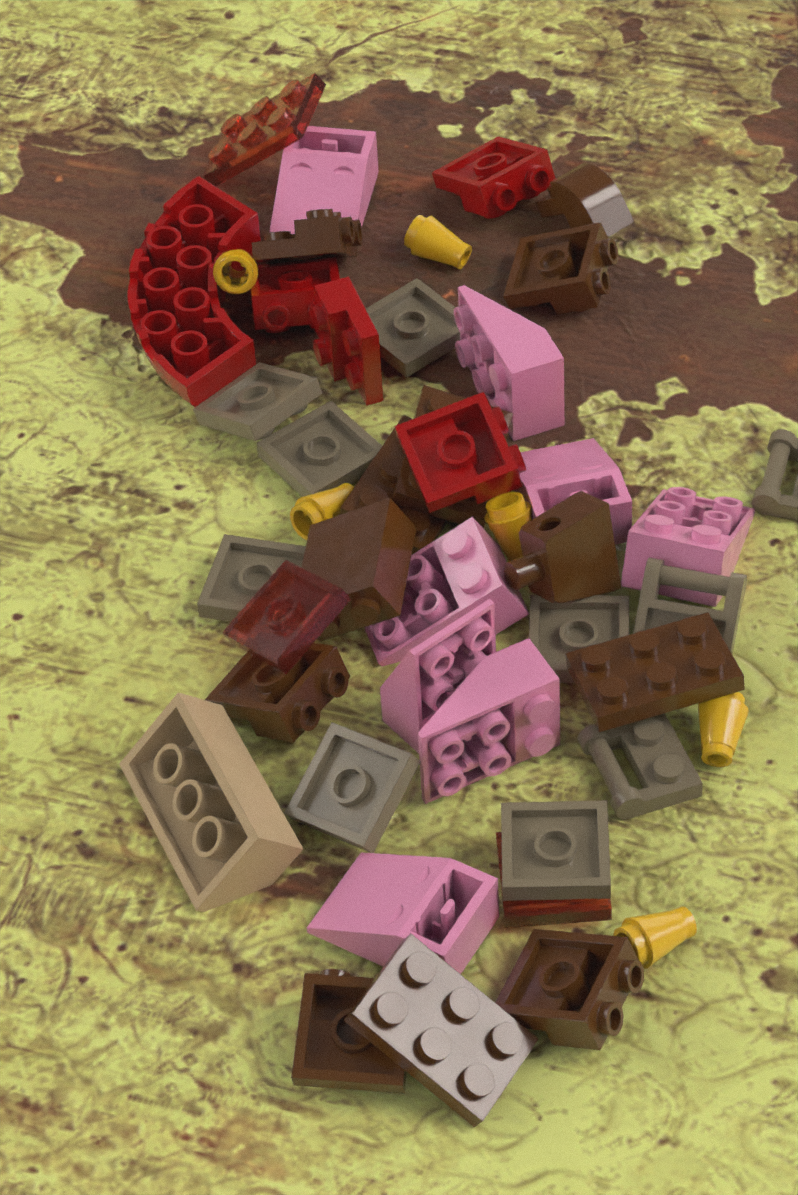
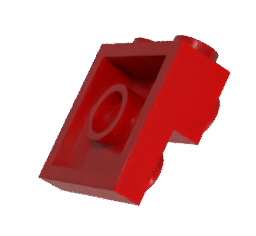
[432,136,556,219]
[251,257,340,333]
[310,276,383,406]
[394,392,526,513]

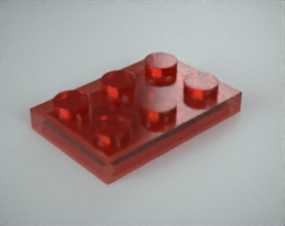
[202,73,326,187]

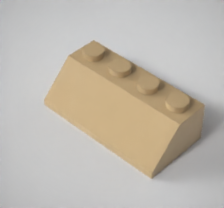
[119,692,303,912]

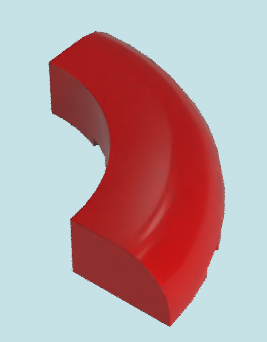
[127,176,261,407]

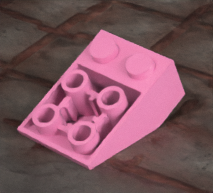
[270,124,379,234]
[454,285,565,441]
[514,438,632,545]
[621,487,755,607]
[364,517,529,666]
[380,599,496,753]
[418,638,560,804]
[307,852,499,974]

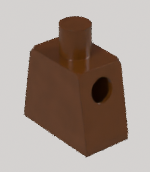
[503,491,622,603]

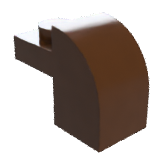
[535,163,634,237]

